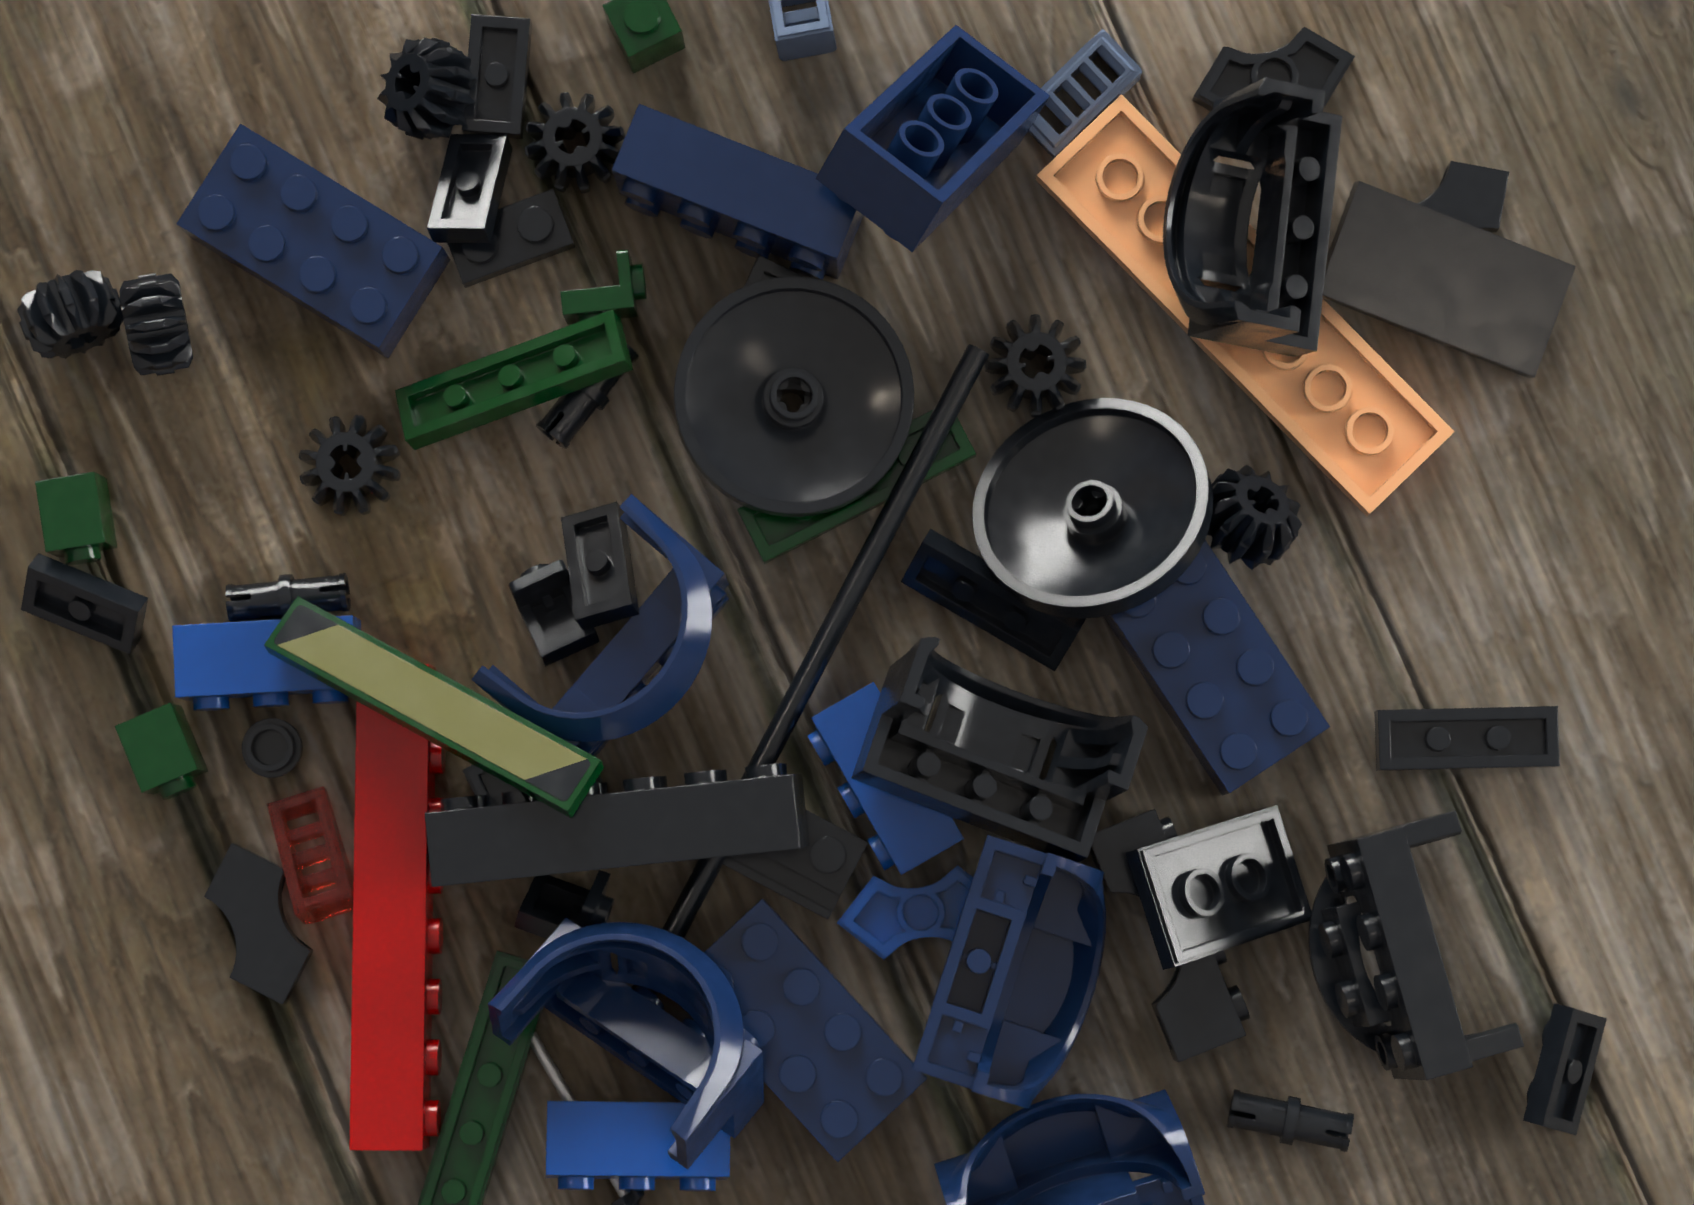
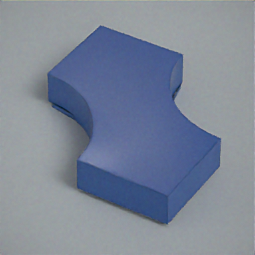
[837,865,973,960]

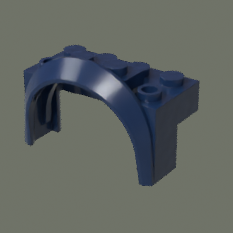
[471,494,729,756]
[488,917,764,1169]

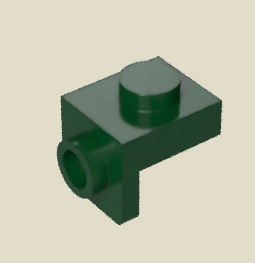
[560,249,647,324]

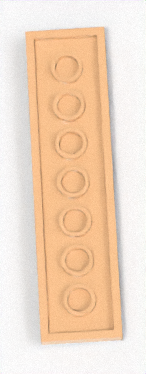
[1036,94,1455,517]

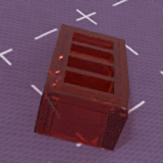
[267,786,354,924]

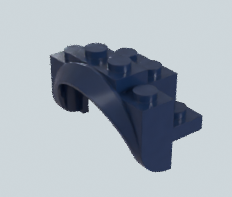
[912,835,1106,1108]
[934,1089,1205,1205]

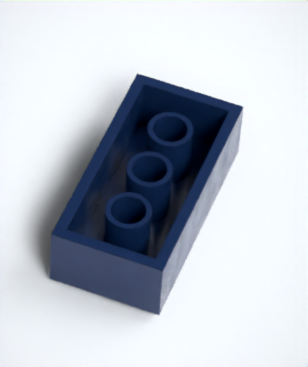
[815,25,1050,252]
[612,104,864,280]
[176,124,451,358]
[1103,540,1330,796]
[704,899,927,1162]

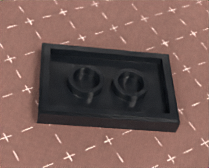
[1126,805,1311,970]

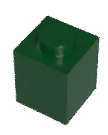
[602,0,685,74]
[35,471,117,565]
[115,703,208,800]

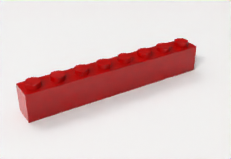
[349,664,446,1151]

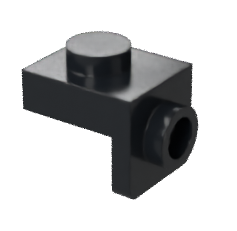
[508,560,600,667]
[514,870,615,939]

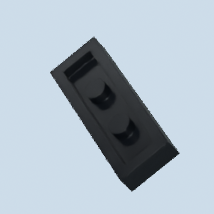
[901,529,1086,671]
[1374,706,1560,771]

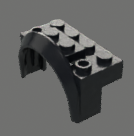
[1163,77,1342,357]
[851,637,1148,862]
[1308,810,1524,1081]

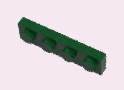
[395,309,633,450]
[737,409,976,564]

